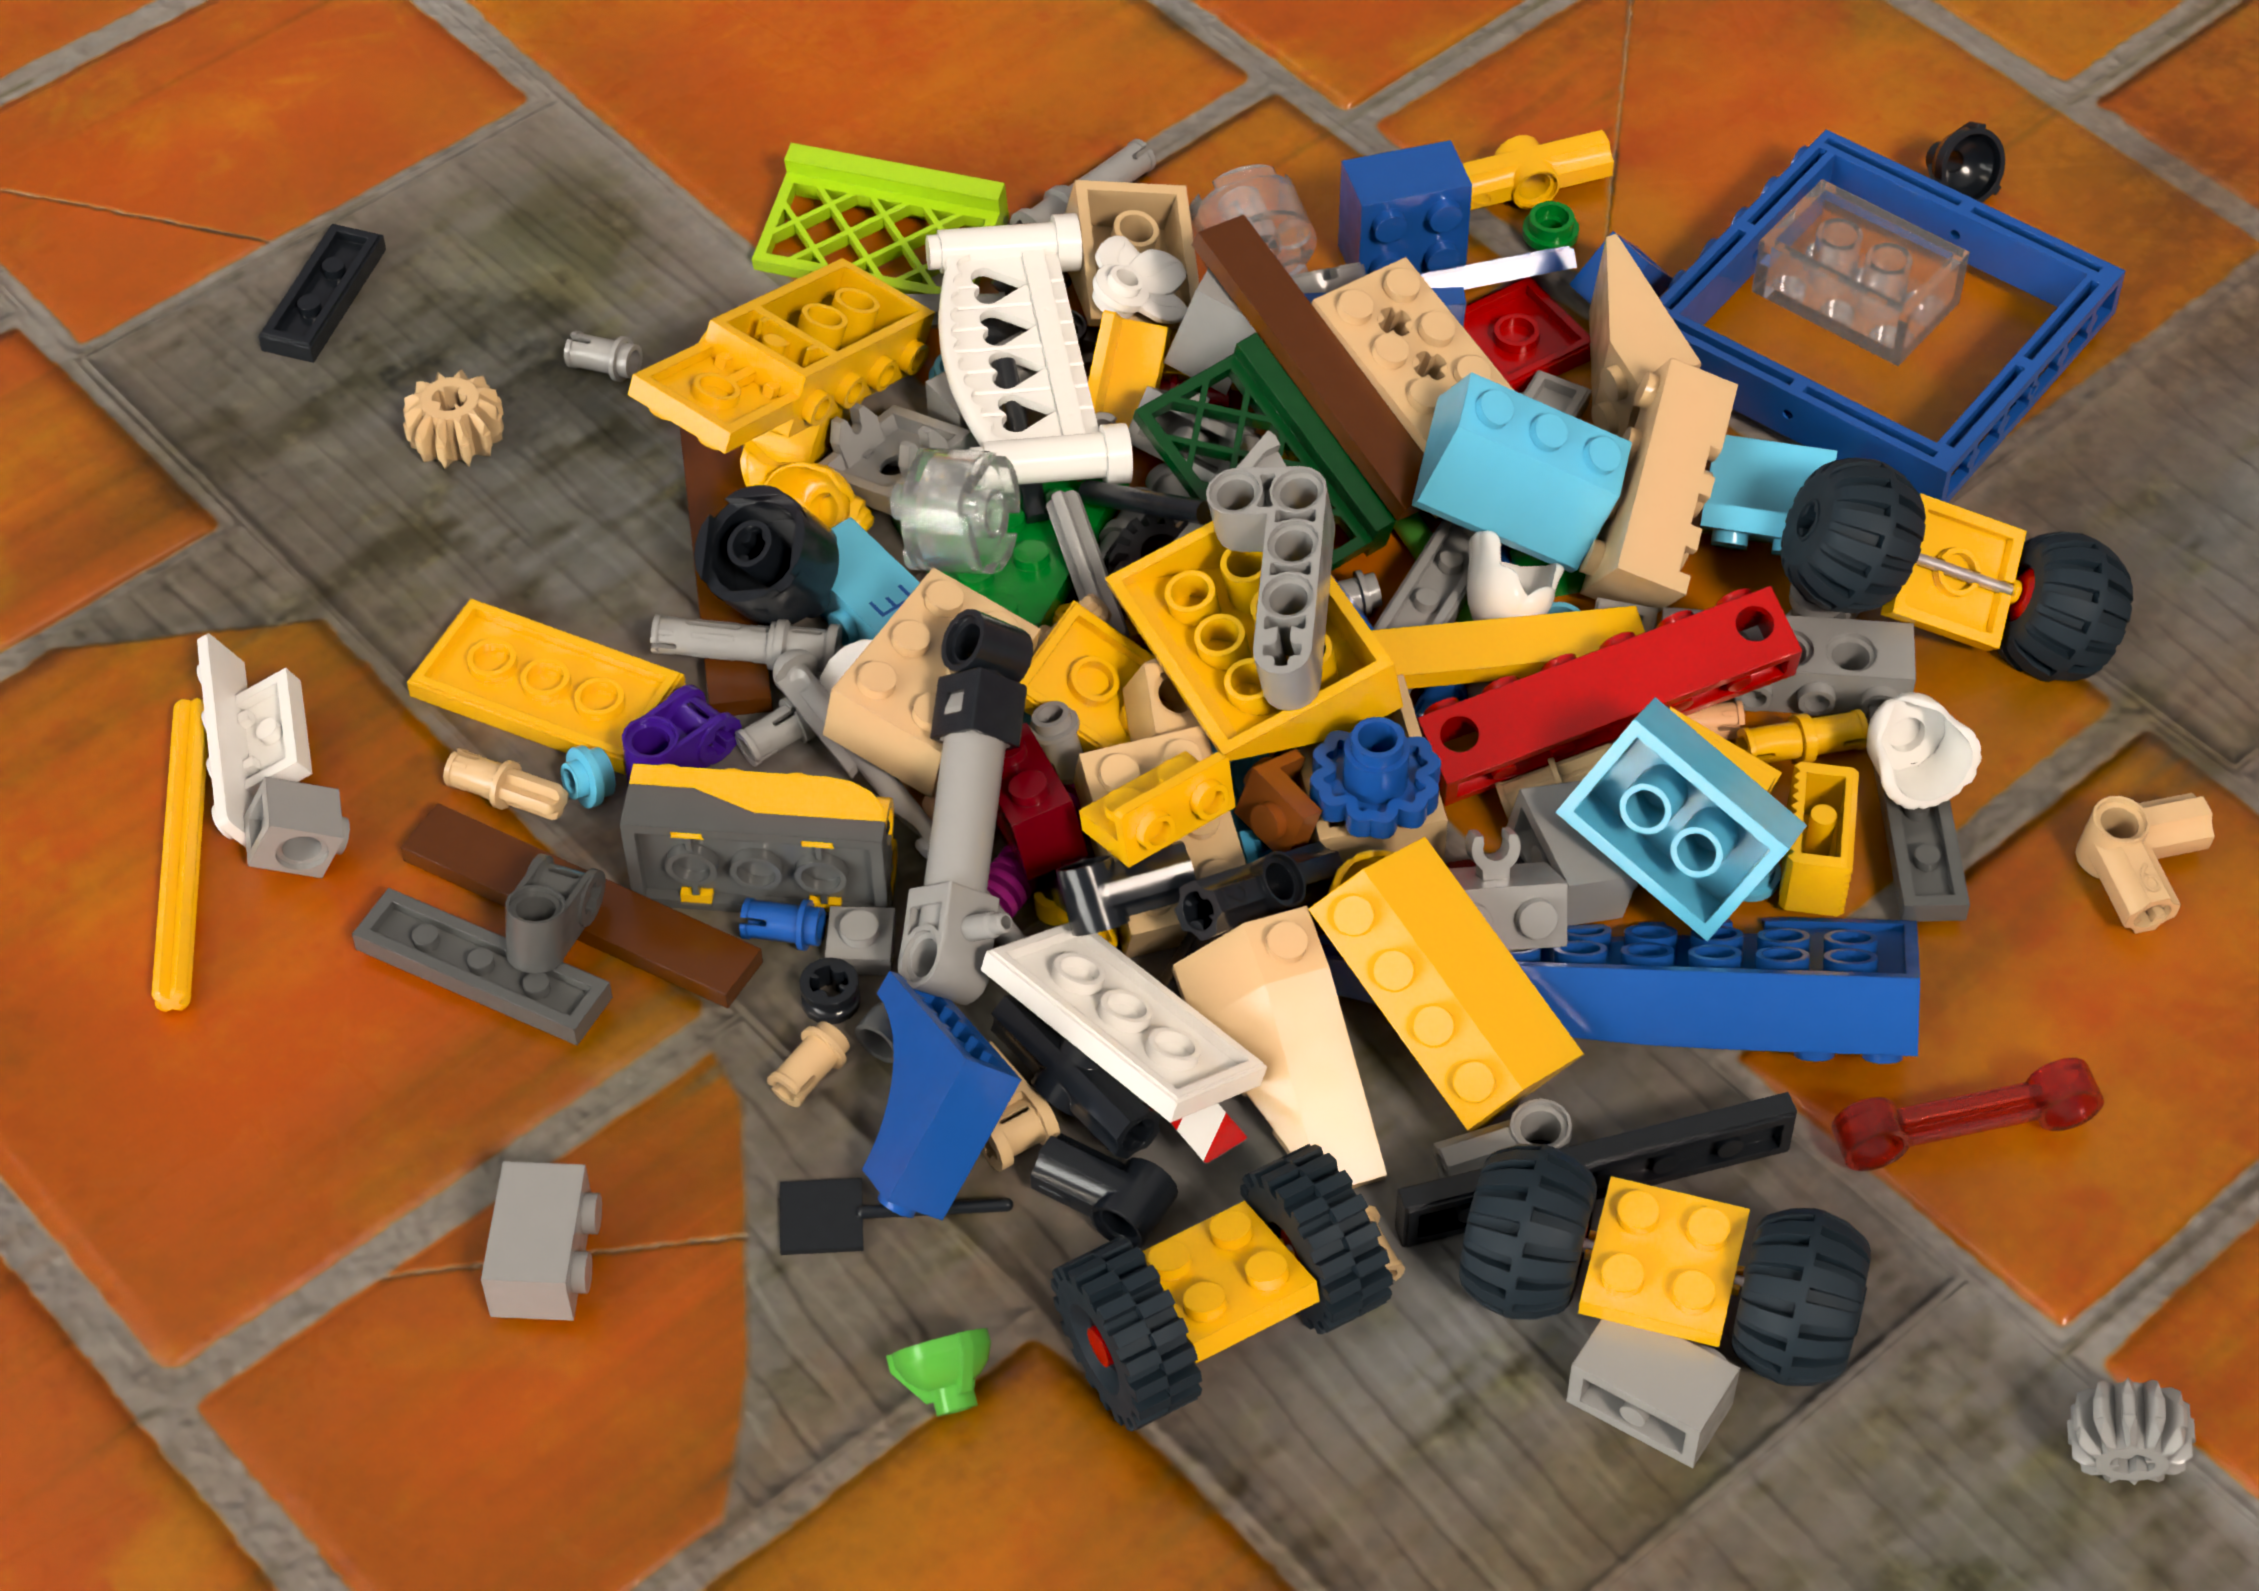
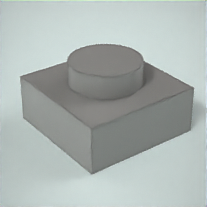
[825,906,896,975]

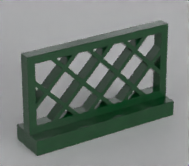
[1133,333,1396,571]

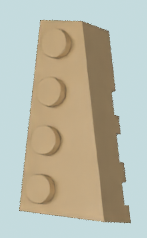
[1579,358,1738,612]

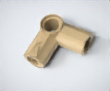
[2075,793,2215,934]

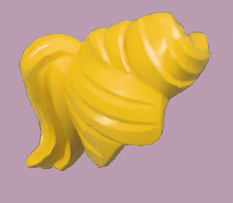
[740,441,875,532]

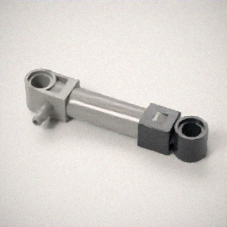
[898,609,1033,1005]

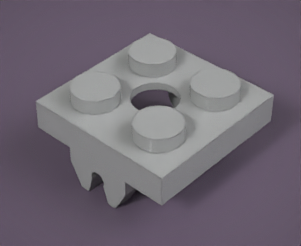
[818,403,977,517]

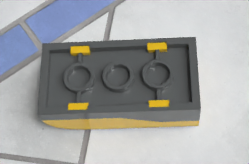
[619,764,898,919]

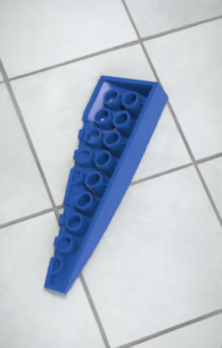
[1318,917,1920,1064]

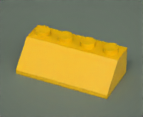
[1308,837,1585,1132]

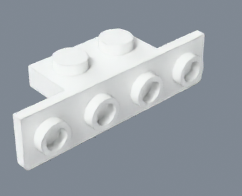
[196,633,313,848]

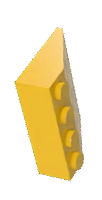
[1105,521,1403,761]

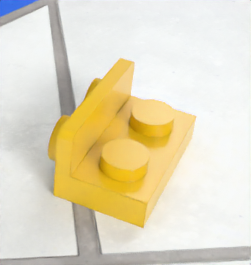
[1079,751,1236,868]

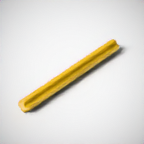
[151,698,208,1012]

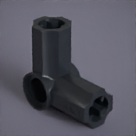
[1050,841,1196,936]

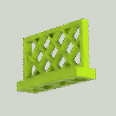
[752,142,1009,294]

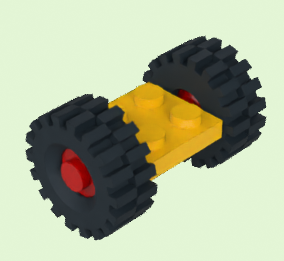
[1051,1143,1393,1431]

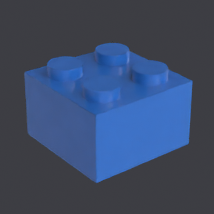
[1338,140,1472,275]

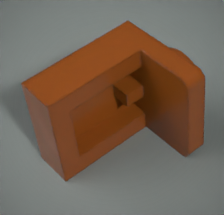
[1234,749,1322,852]

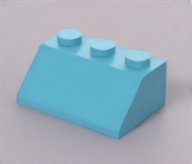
[1412,372,1632,573]

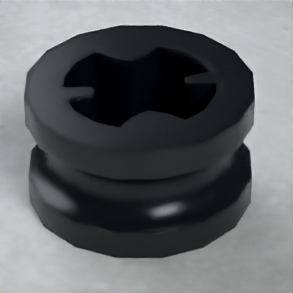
[799,957,861,1025]

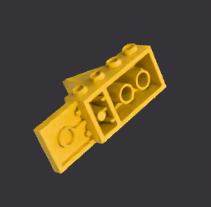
[627,258,935,463]

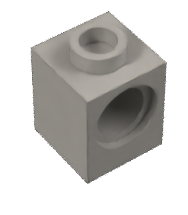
[244,776,350,878]

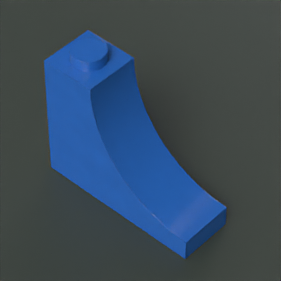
[862,970,1022,1221]

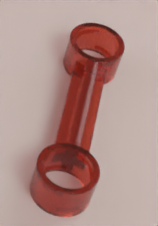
[1831,1057,2104,1171]

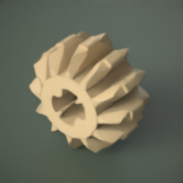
[403,369,504,469]

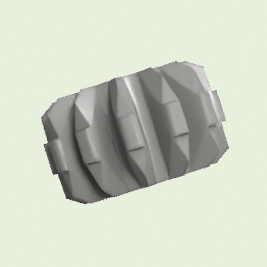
[2067,1377,2196,1485]

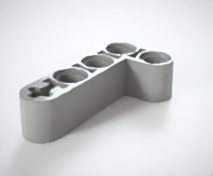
[1206,466,1335,711]

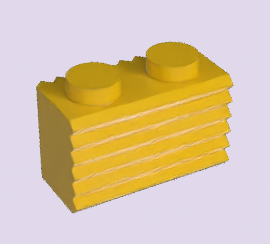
[1778,761,1859,917]

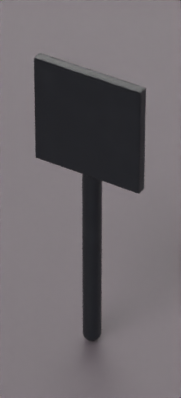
[780,1178,1014,1255]

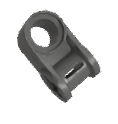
[505,853,606,974]

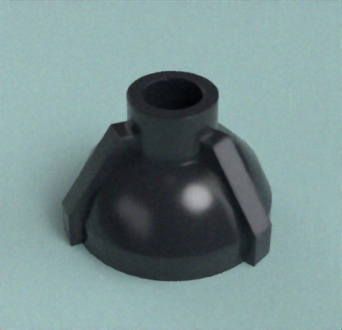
[1926,121,2005,203]

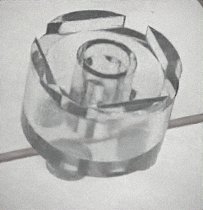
[1189,164,1317,275]
[890,448,1020,575]

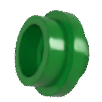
[1522,201,1579,250]

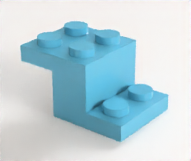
[1700,435,1838,556]

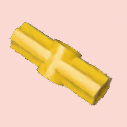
[1462,130,1614,210]

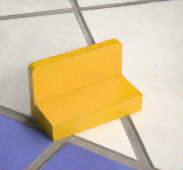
[1088,310,1172,428]

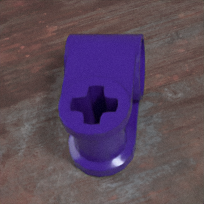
[622,684,742,786]

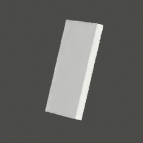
[981,922,1267,1123]

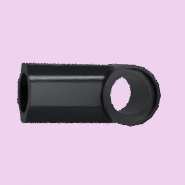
[1030,1133,1178,1249]

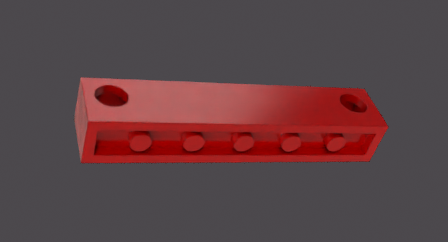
[1417,586,1802,806]

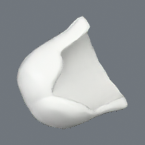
[1467,531,1564,621]
[1867,692,1982,810]

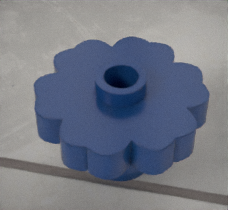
[1309,717,1441,839]

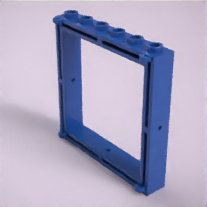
[1659,129,2126,503]

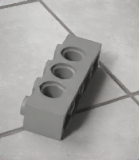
[1661,607,1916,717]

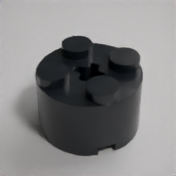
[694,485,839,626]

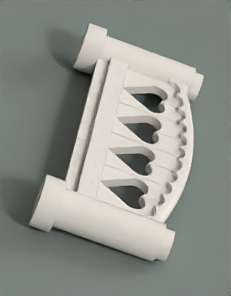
[925,213,1133,487]

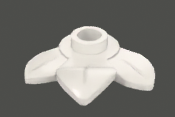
[1092,236,1188,324]

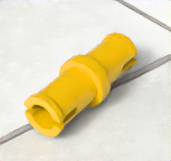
[1736,709,1869,763]

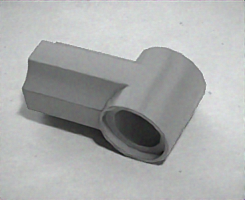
[1433,1098,1572,1179]

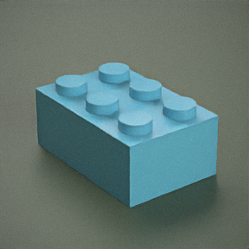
[1555,697,1807,941]

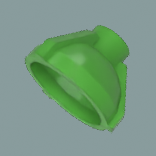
[886,1328,991,1417]

